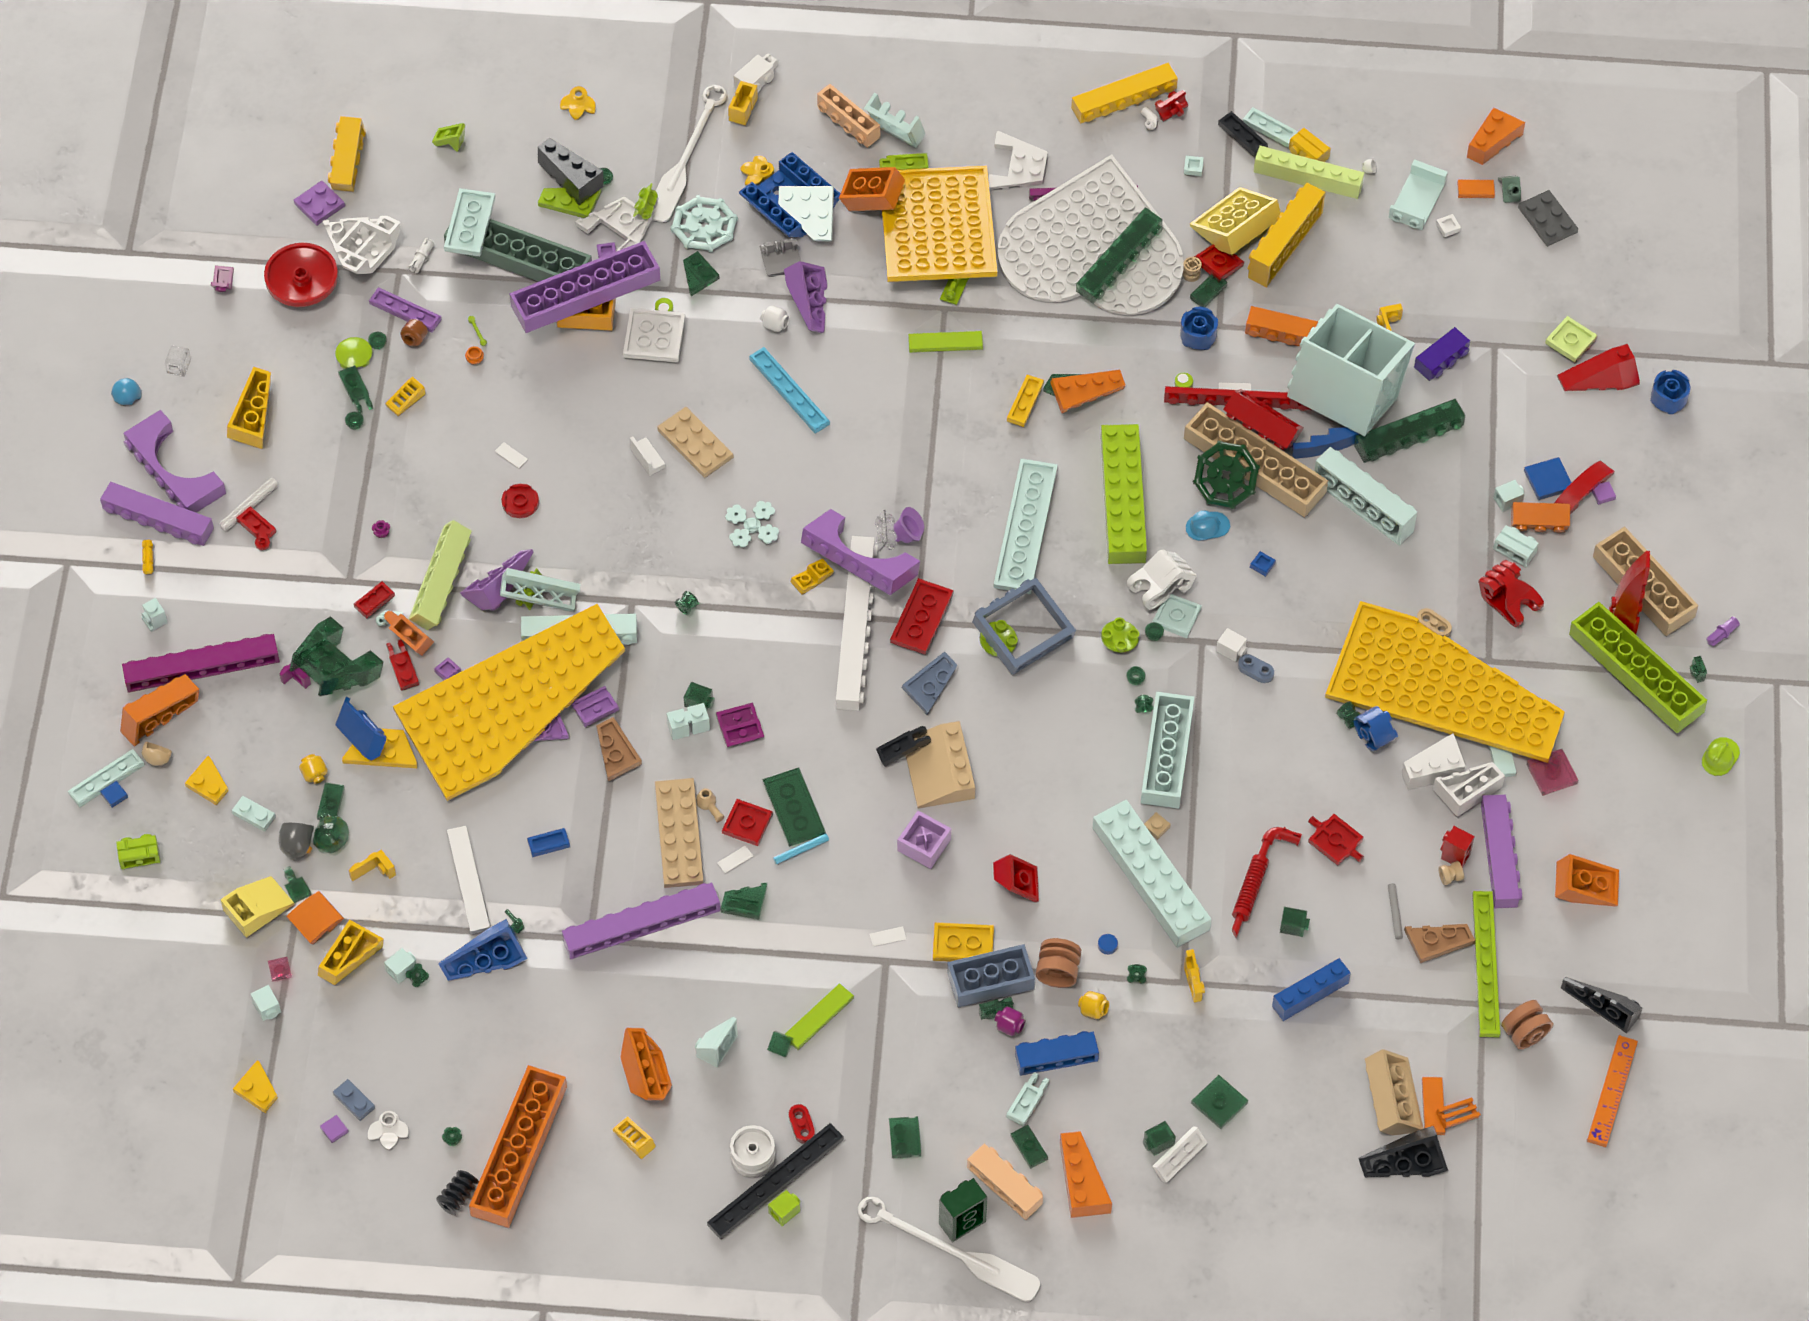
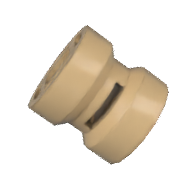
[1182,257,1201,282]
[1438,861,1464,885]

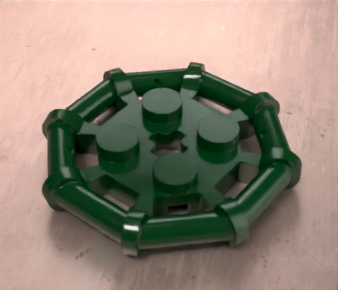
[1192,440,1261,510]

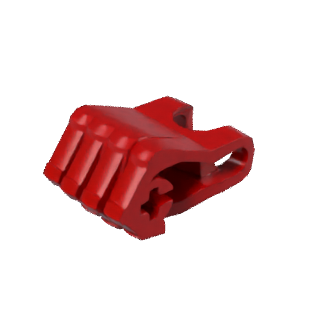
[1478,560,1544,627]

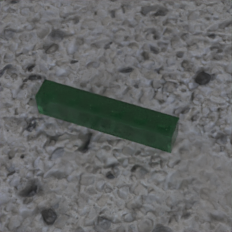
[1076,207,1163,304]
[1354,398,1466,463]

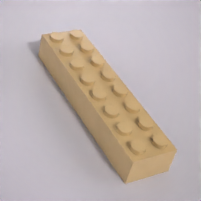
[1184,402,1328,517]

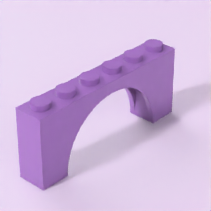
[123,409,226,513]
[801,509,920,595]

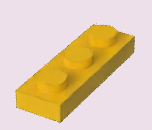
[1007,374,1044,427]

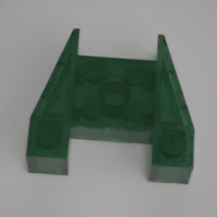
[289,616,384,697]

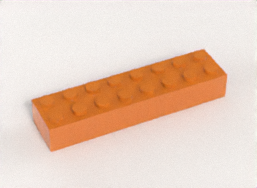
[469,1065,567,1228]

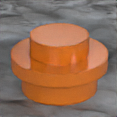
[465,346,484,364]

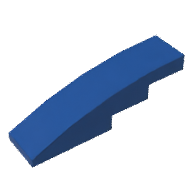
[1291,427,1365,459]

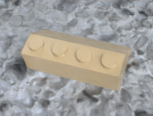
[1365,1049,1423,1136]

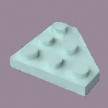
[778,186,834,241]

